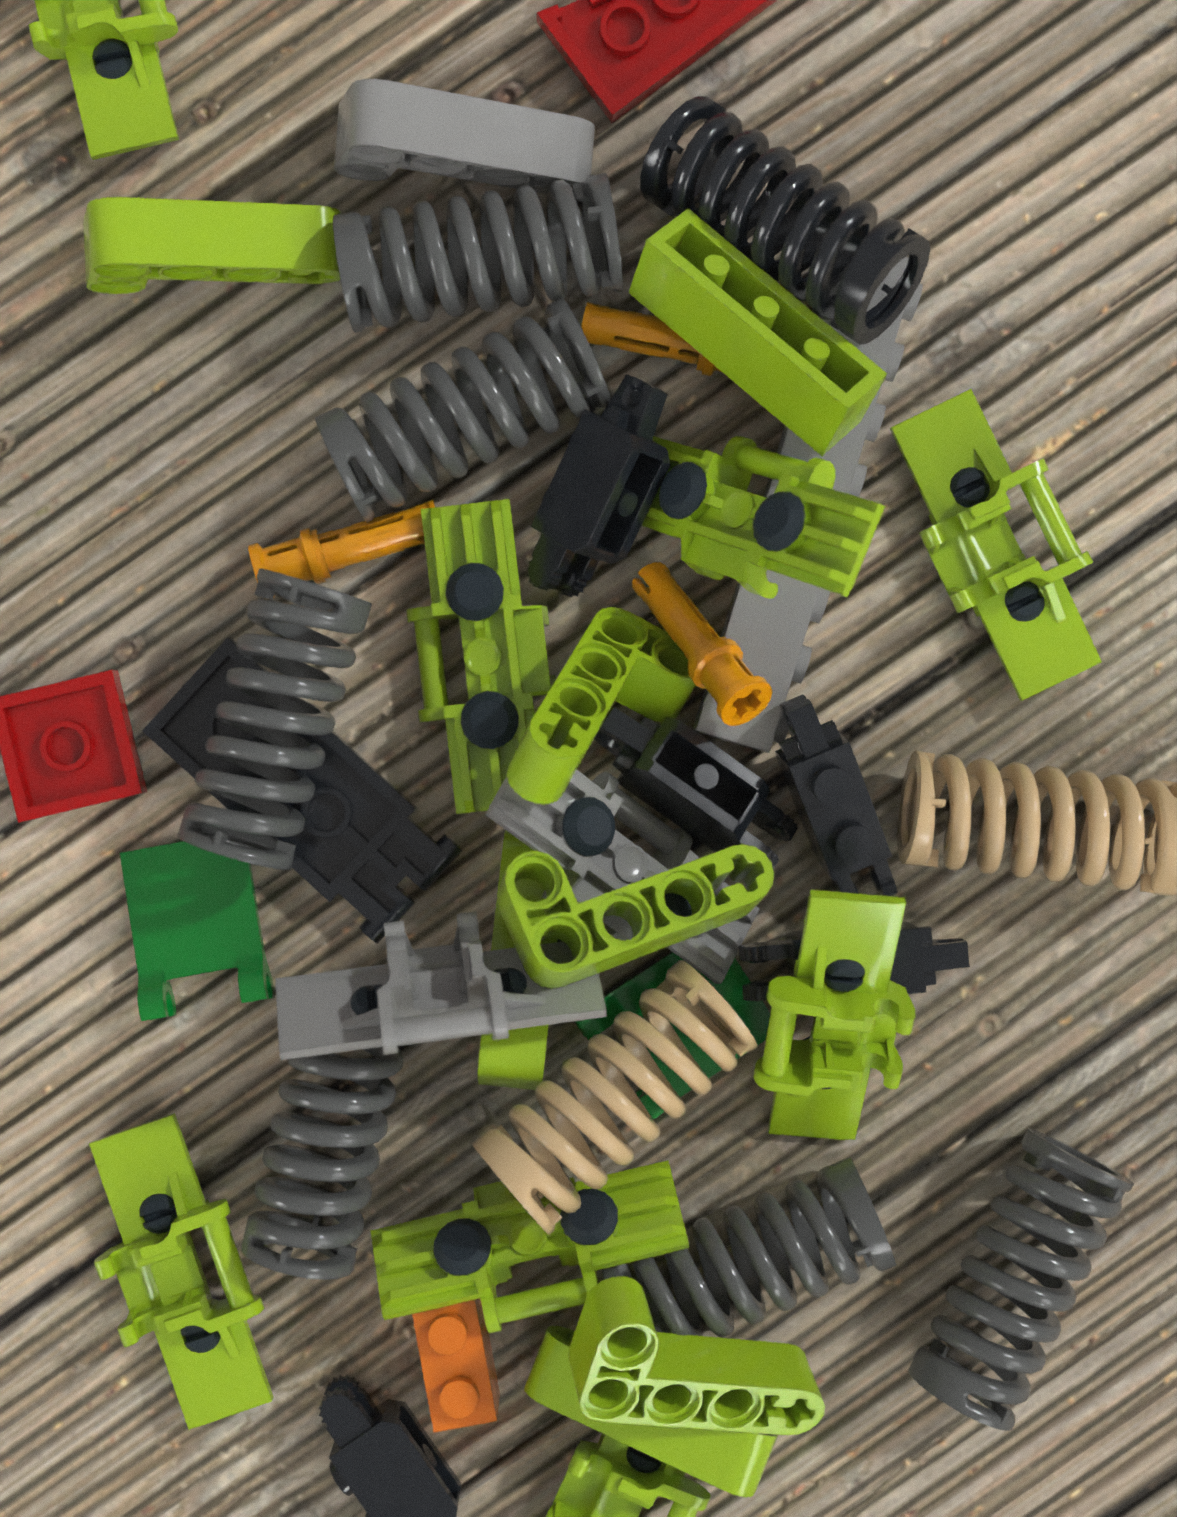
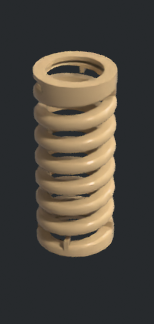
[897,750,1177,896]
[472,960,758,1235]

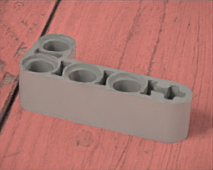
[334,79,595,194]

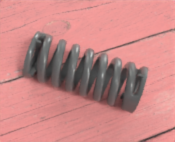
[333,173,623,333]
[315,298,611,523]
[177,568,372,870]
[241,1047,404,1280]
[908,1128,1134,1431]
[602,1157,896,1338]

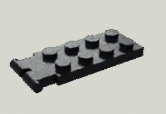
[142,637,463,944]

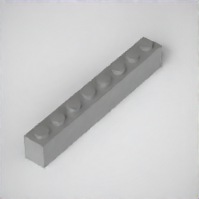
[692,257,923,753]

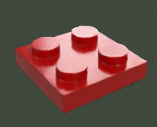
[0,670,147,823]

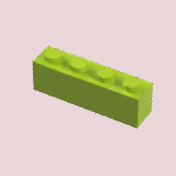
[628,209,887,456]

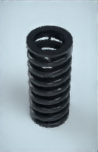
[640,96,930,345]

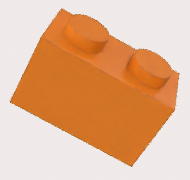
[412,1298,500,1433]

